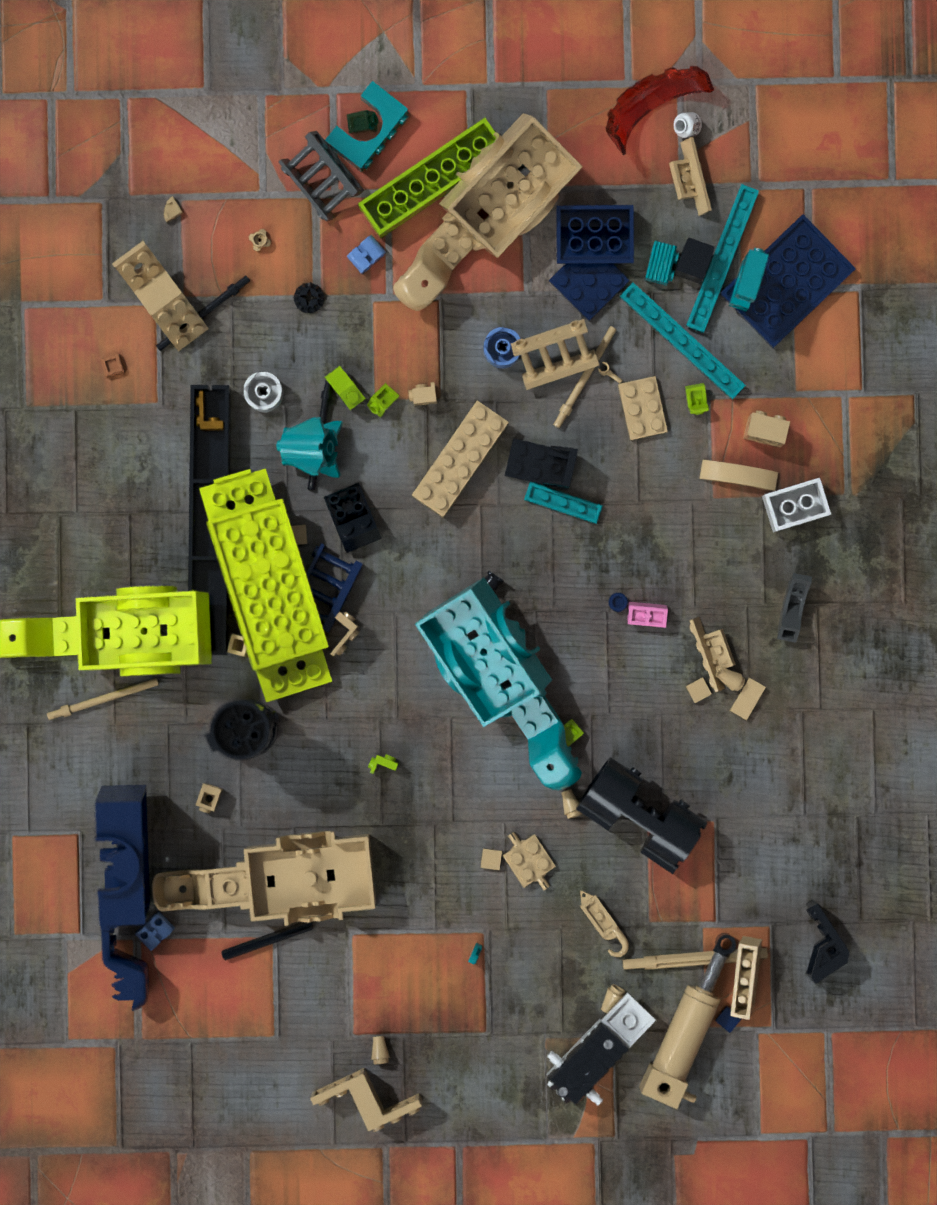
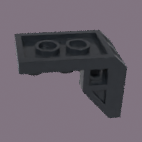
[505,438,578,490]
[806,900,850,984]

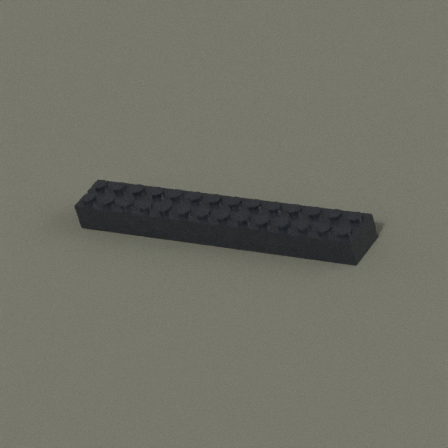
[188,385,231,655]

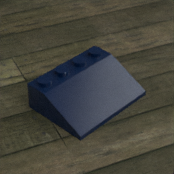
[556,205,634,264]

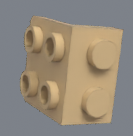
[331,612,360,657]

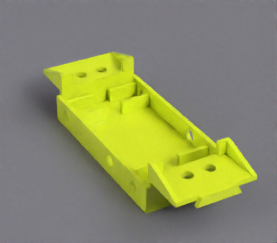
[199,468,332,702]

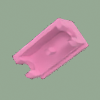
[627,602,668,628]

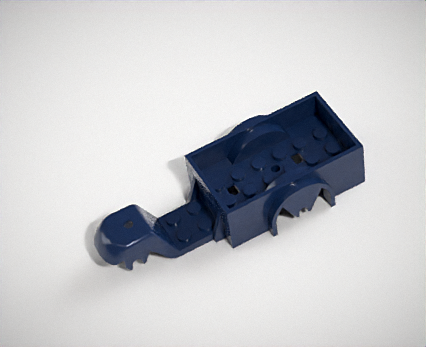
[95,785,150,1012]

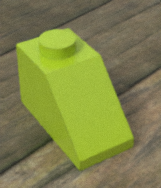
[325,365,366,410]

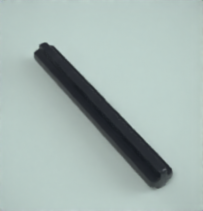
[221,922,313,960]

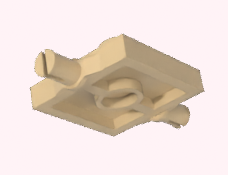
[502,832,556,891]

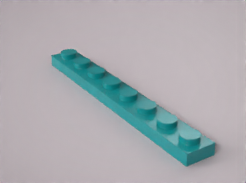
[685,184,759,333]
[620,282,746,400]

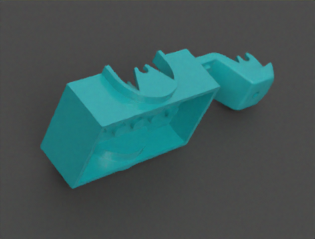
[415,577,582,790]

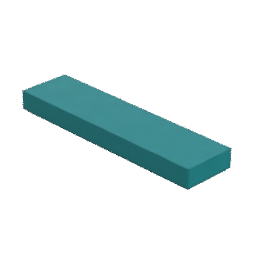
[524,482,602,524]

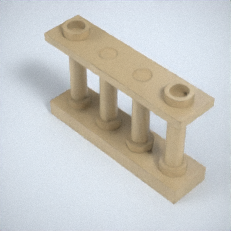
[511,319,599,390]

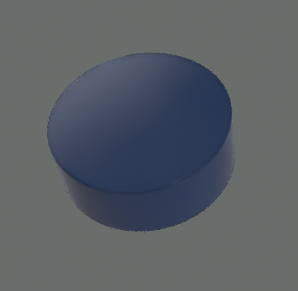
[608,593,628,612]

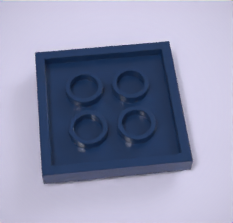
[548,263,630,322]

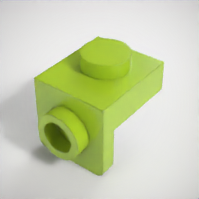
[685,383,709,415]
[368,754,399,774]

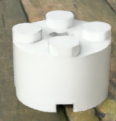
[244,372,284,413]

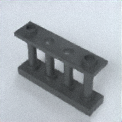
[279,131,364,221]

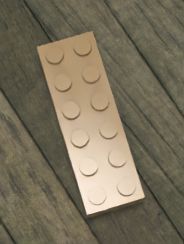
[412,401,509,518]

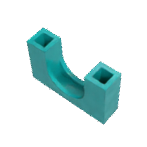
[325,81,409,172]
[728,248,769,312]

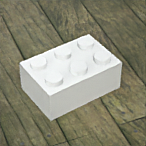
[762,478,831,533]

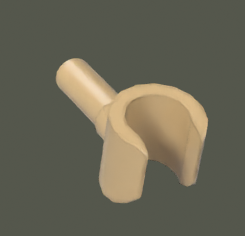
[598,362,622,384]

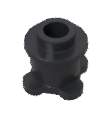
[485,571,504,594]

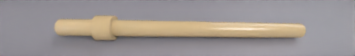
[553,326,617,429]
[47,678,159,720]

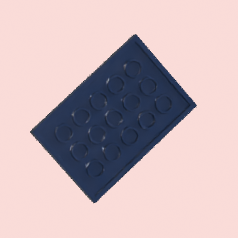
[720,214,856,348]

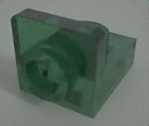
[347,110,378,134]

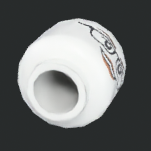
[674,112,702,138]

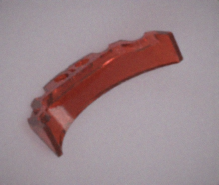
[605,66,714,155]

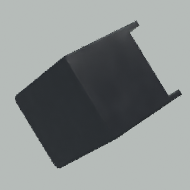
[674,238,715,285]

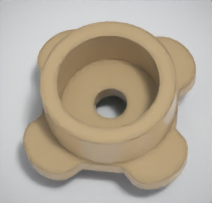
[249,229,271,251]

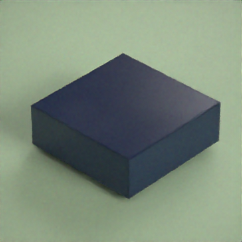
[715,1005,742,1033]

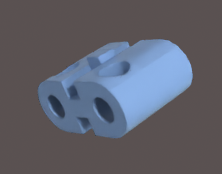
[347,235,387,274]
[134,911,175,951]

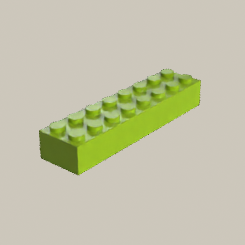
[358,118,496,239]

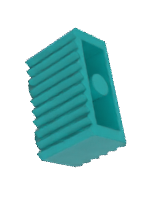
[645,241,679,286]

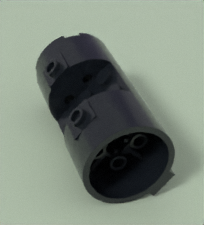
[204,699,280,760]
[576,757,707,874]

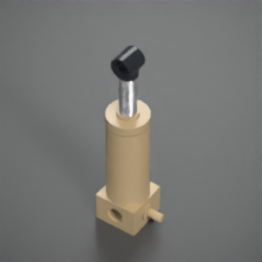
[639,933,736,1109]

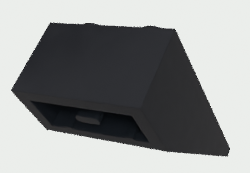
[324,482,382,553]

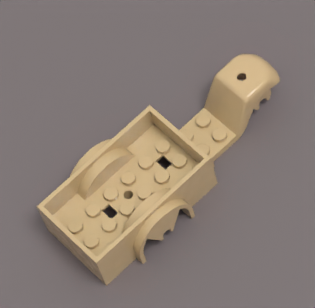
[393,113,582,311]
[152,831,377,926]

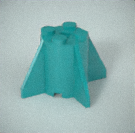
[276,417,343,478]

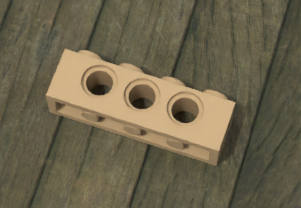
[731,936,762,1020]

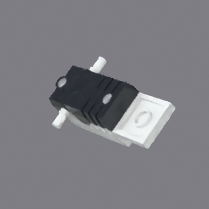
[547,992,656,1106]

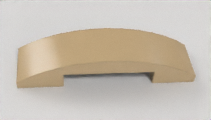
[699,460,778,491]

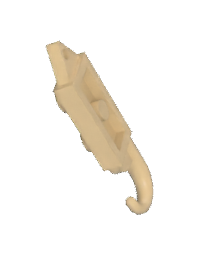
[580,890,629,957]

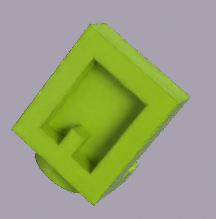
[367,383,399,417]
[564,719,584,747]

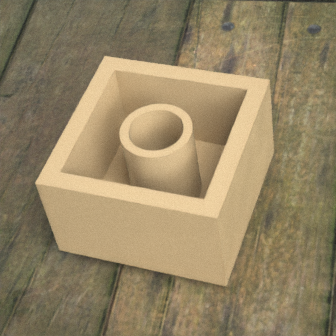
[743,410,790,448]

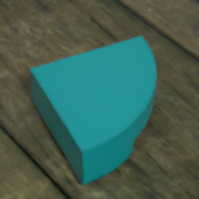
[468,943,483,965]

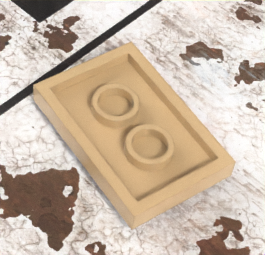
[618,376,668,441]

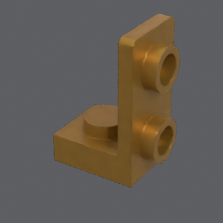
[196,391,225,431]

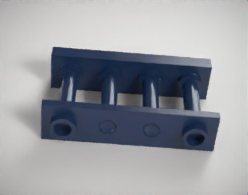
[306,543,364,633]

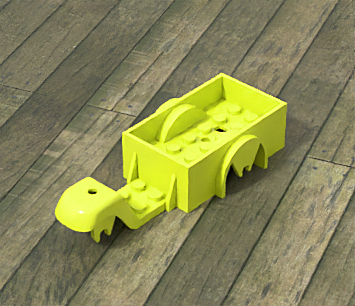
[0,586,212,676]

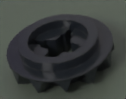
[294,282,324,313]

